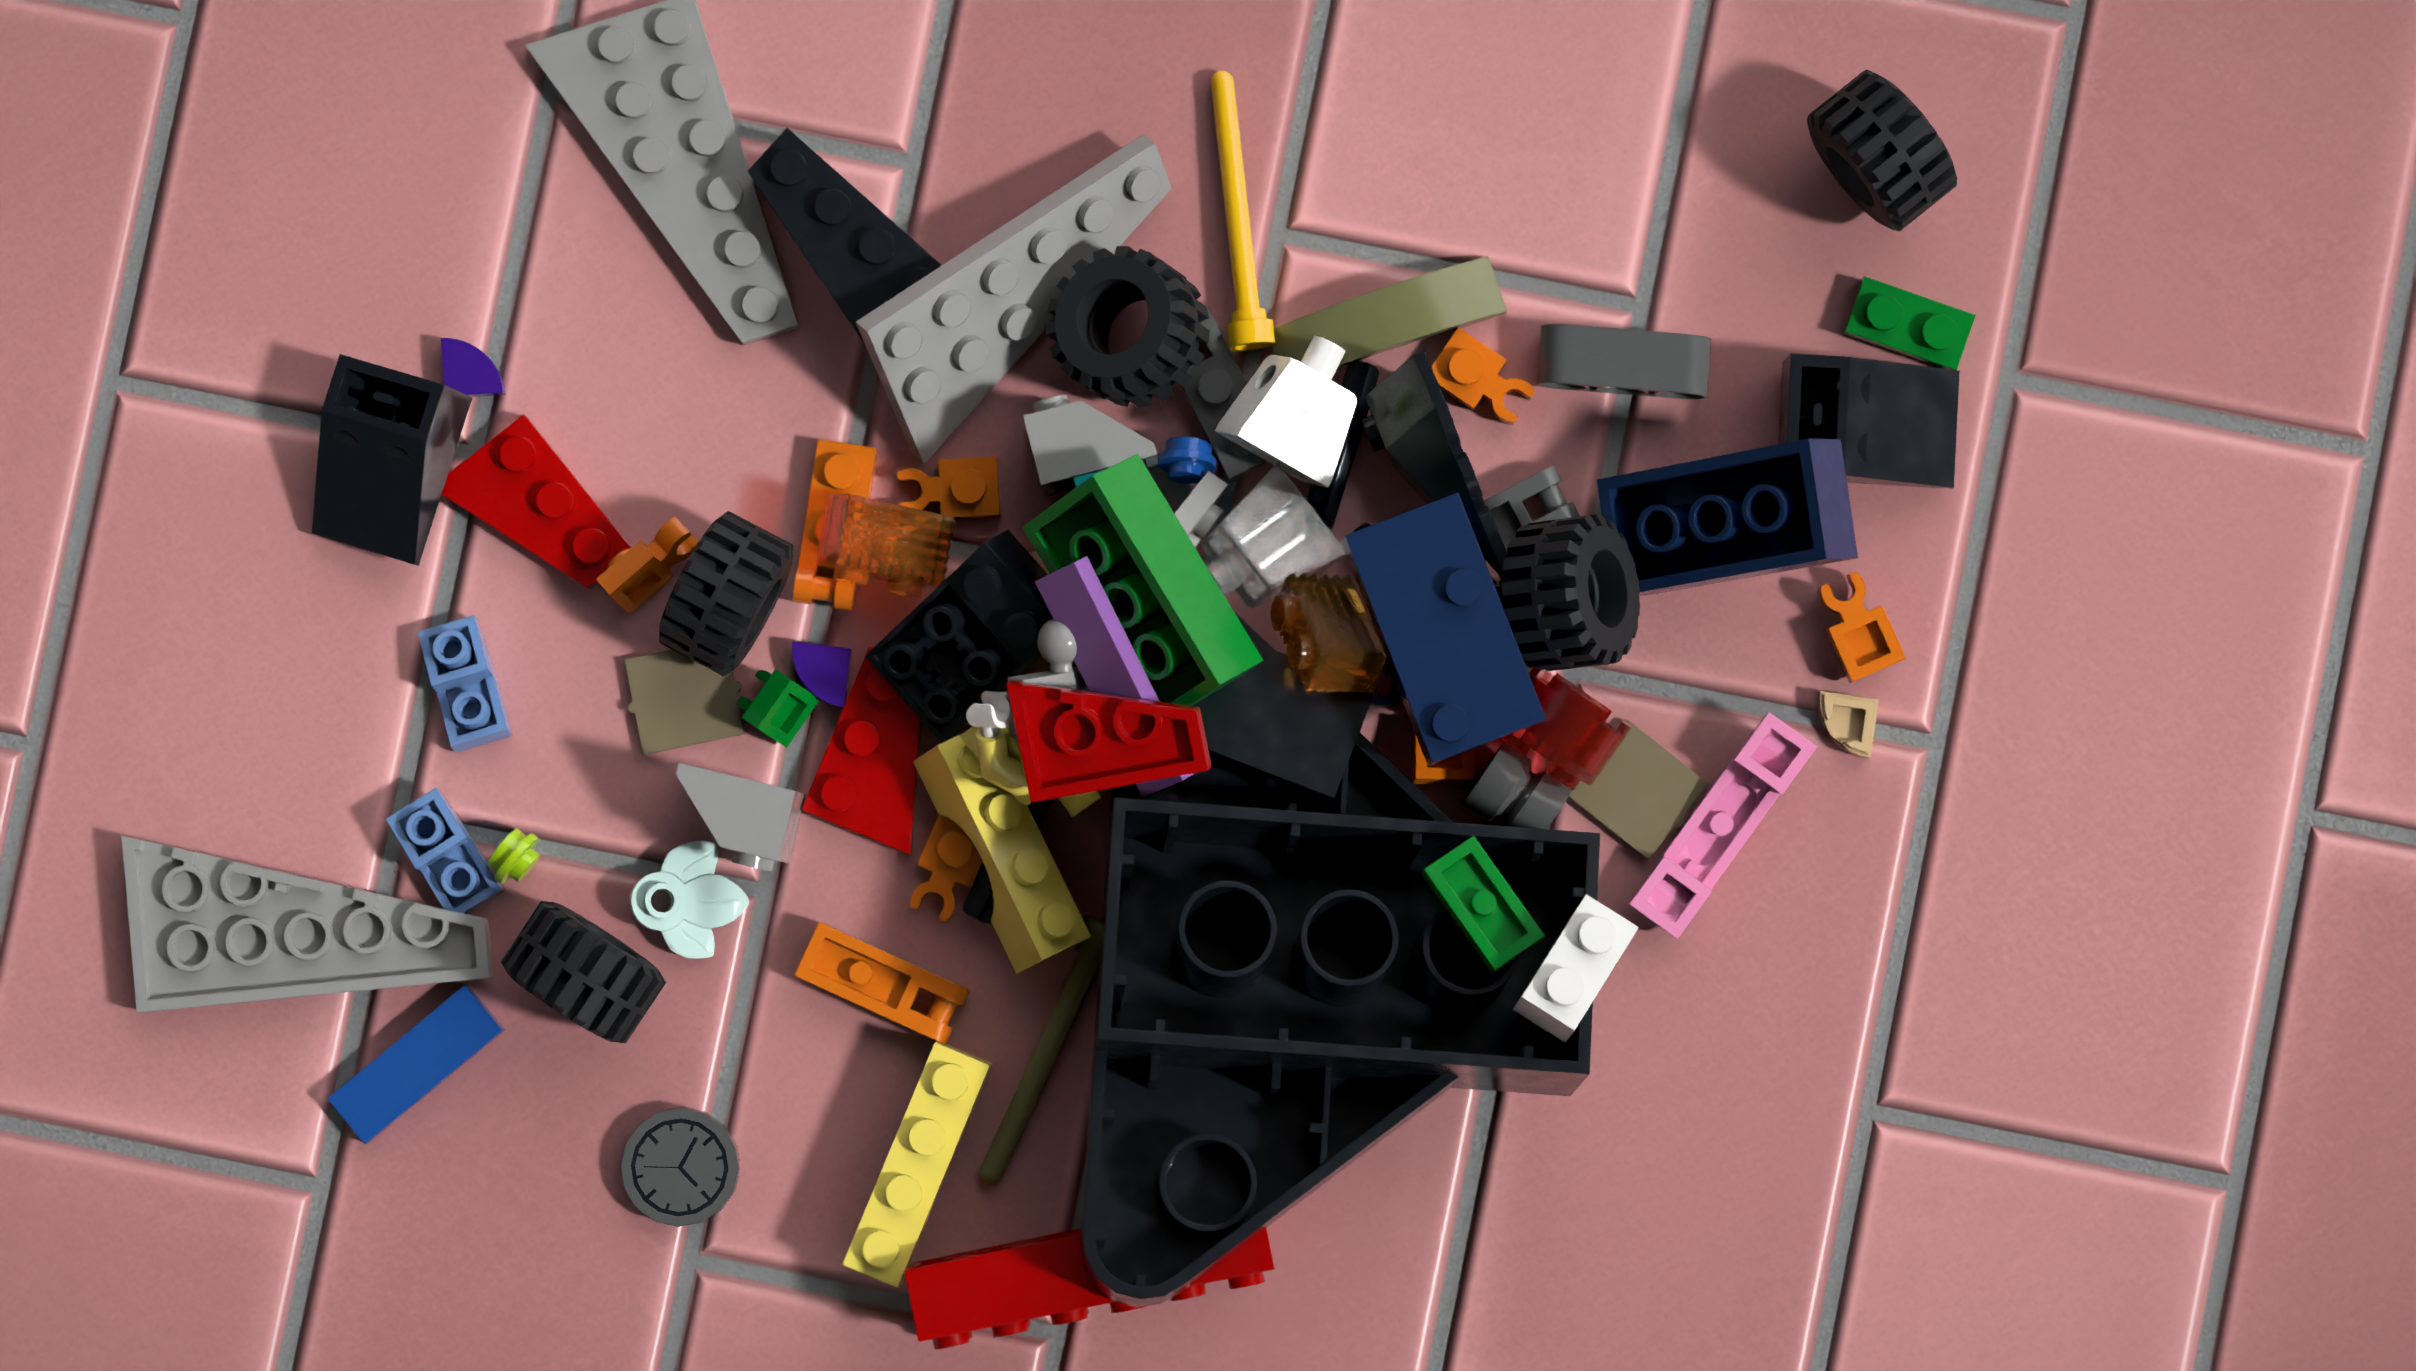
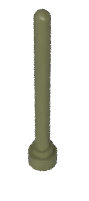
[980,914,1102,1184]

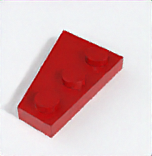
[442,414,632,589]
[801,646,921,855]
[1006,681,1212,803]

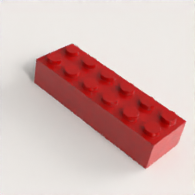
[904,1228,1275,1349]

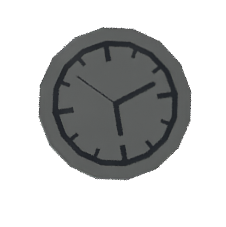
[620,1107,740,1227]

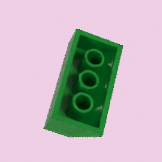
[1022,454,1264,706]

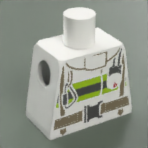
[1215,336,1357,488]

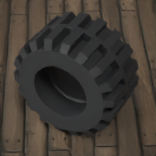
[1807,70,1957,231]
[1046,246,1210,407]
[659,511,793,676]
[1502,514,1640,671]
[501,901,666,1043]

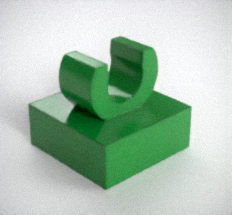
[738,669,820,748]

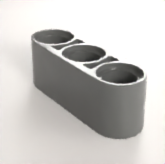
[1537,324,1712,399]

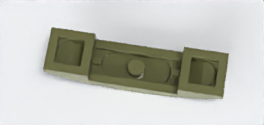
[1271,256,1507,371]

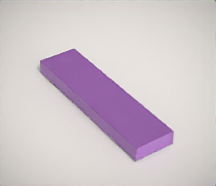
[1035,556,1195,798]

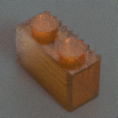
[816,493,955,597]
[1270,572,1388,693]

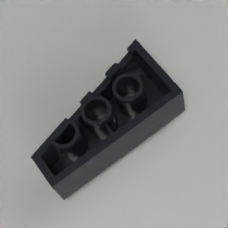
[748,128,942,345]

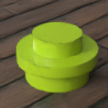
[486,828,541,884]

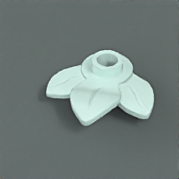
[630,841,749,959]

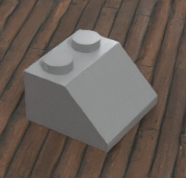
[1023,395,1158,496]
[676,763,806,871]

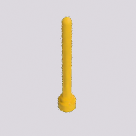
[1210,71,1276,351]

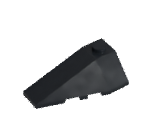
[1361,350,1507,588]

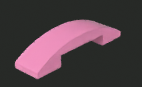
[1629,711,1817,939]

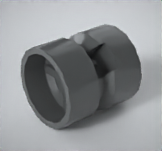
[1462,741,1574,829]

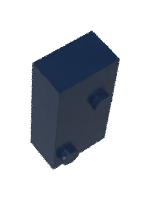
[1597,439,1858,596]
[1341,493,1546,766]

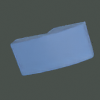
[418,615,512,753]
[386,788,505,914]

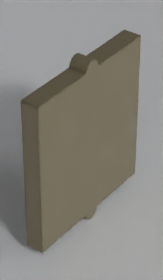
[624,650,745,755]
[1568,720,1709,860]

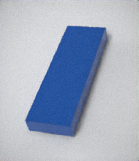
[327,985,505,1144]

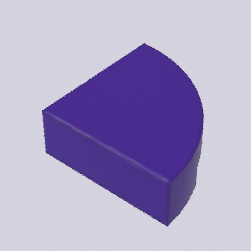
[441,338,506,397]
[792,641,852,708]

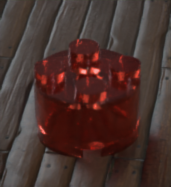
[1499,665,1632,790]

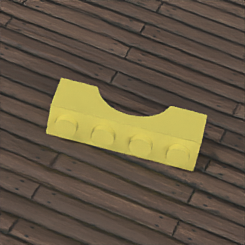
[913,734,1091,974]
[842,1041,993,1288]

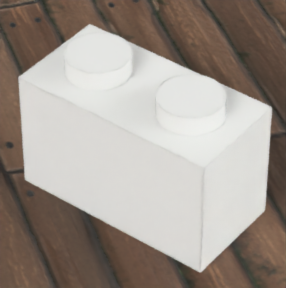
[1513,894,1639,1042]

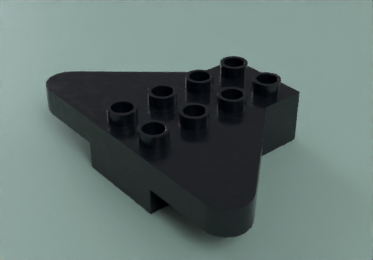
[1080,610,1600,1307]

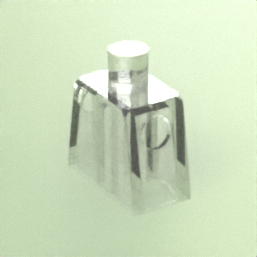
[1202,464,1346,608]

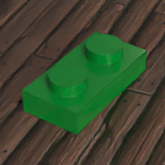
[1843,276,1976,371]
[1422,836,1545,974]

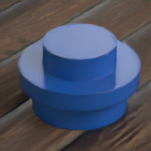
[1158,437,1217,484]

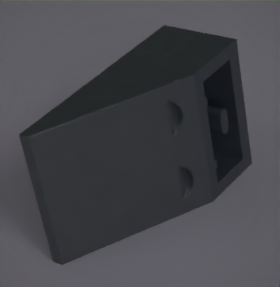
[312,354,472,566]
[1778,354,1960,489]
[865,530,1053,743]

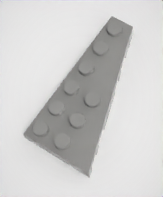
[525,0,800,345]
[856,134,1172,464]
[121,836,494,1013]

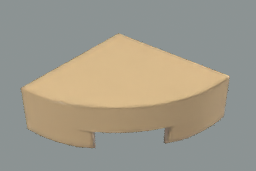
[1817,691,1879,759]

